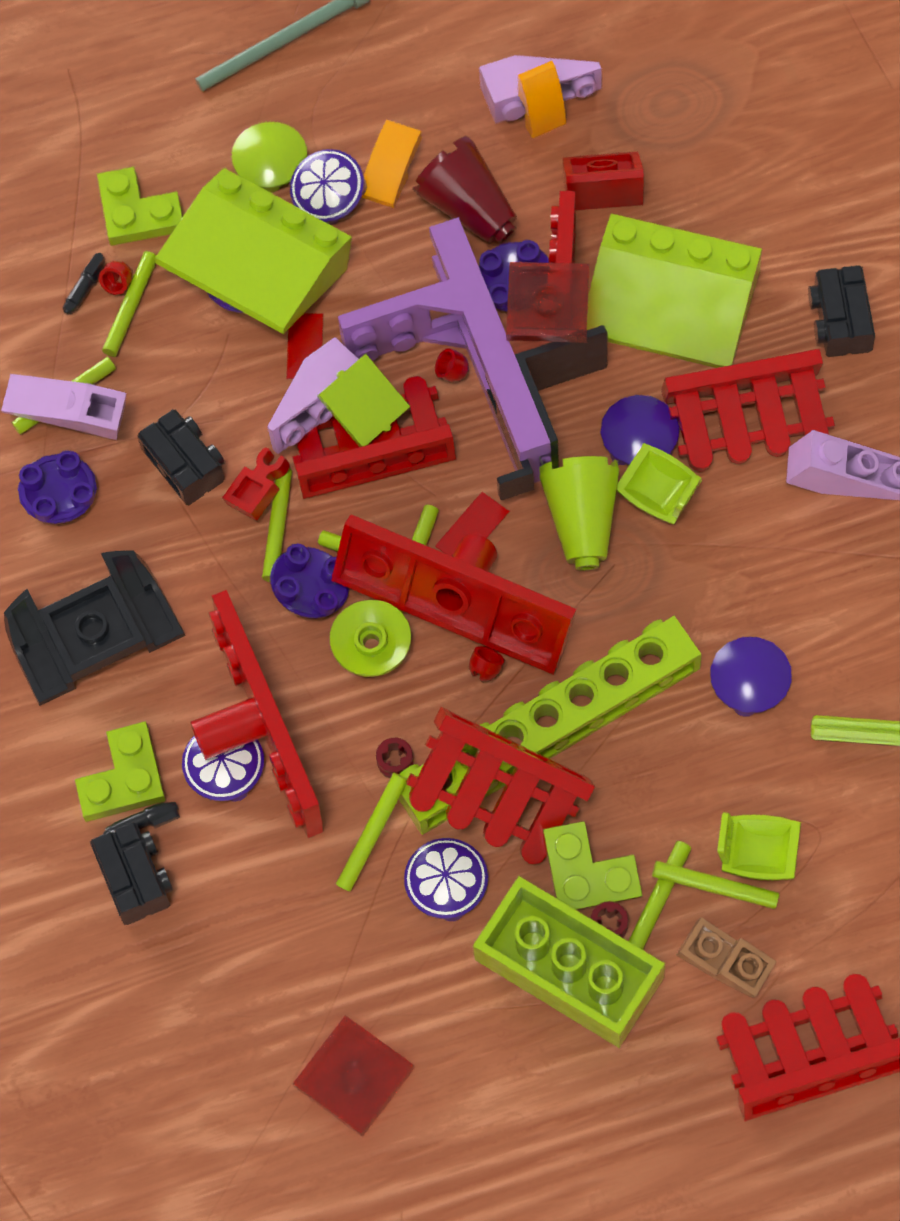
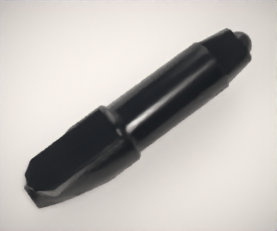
[62,253,105,315]
[103,802,180,834]

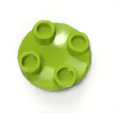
[232,122,307,193]

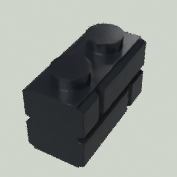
[808,265,875,357]
[137,409,225,505]
[90,822,173,925]

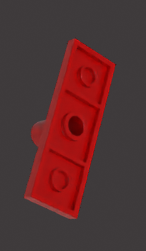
[331,514,577,675]
[190,590,323,838]

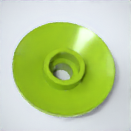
[330,600,411,677]

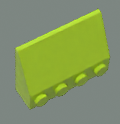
[155,168,352,334]
[580,214,762,368]

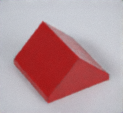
[562,151,644,211]

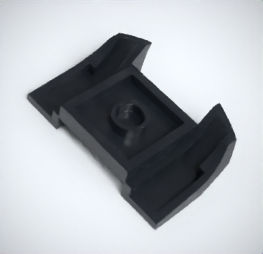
[4,550,186,706]

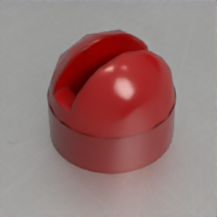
[99,261,133,295]
[435,348,469,382]
[469,646,505,681]

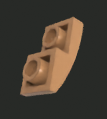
[676,917,777,998]

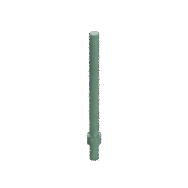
[195,0,370,92]

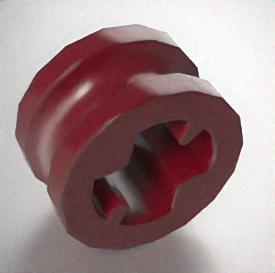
[376,738,414,778]
[590,901,628,938]

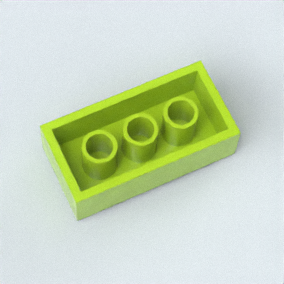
[473,876,665,1048]

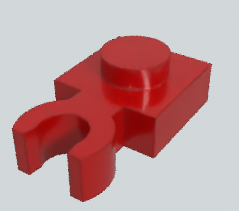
[222,447,290,521]

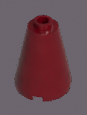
[413,136,517,243]

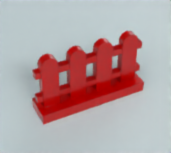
[661,348,835,472]
[292,376,456,499]
[406,707,595,865]
[716,974,900,1121]

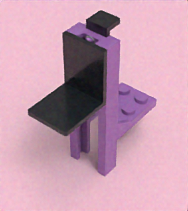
[338,217,608,500]

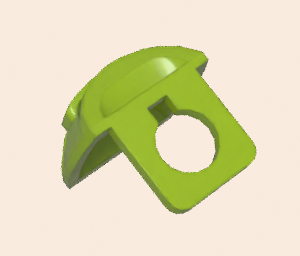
[616,443,702,525]
[718,812,801,880]

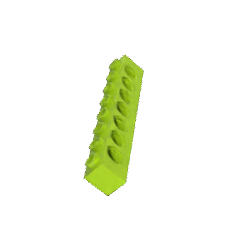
[399,616,701,835]

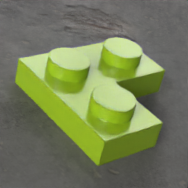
[97,167,183,246]
[75,721,166,822]
[543,821,642,909]

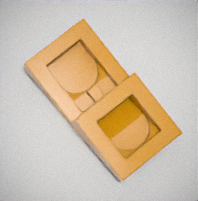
[517,60,566,139]
[361,119,422,208]

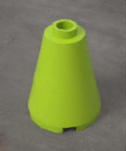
[539,456,619,570]

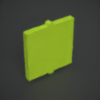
[317,354,410,447]

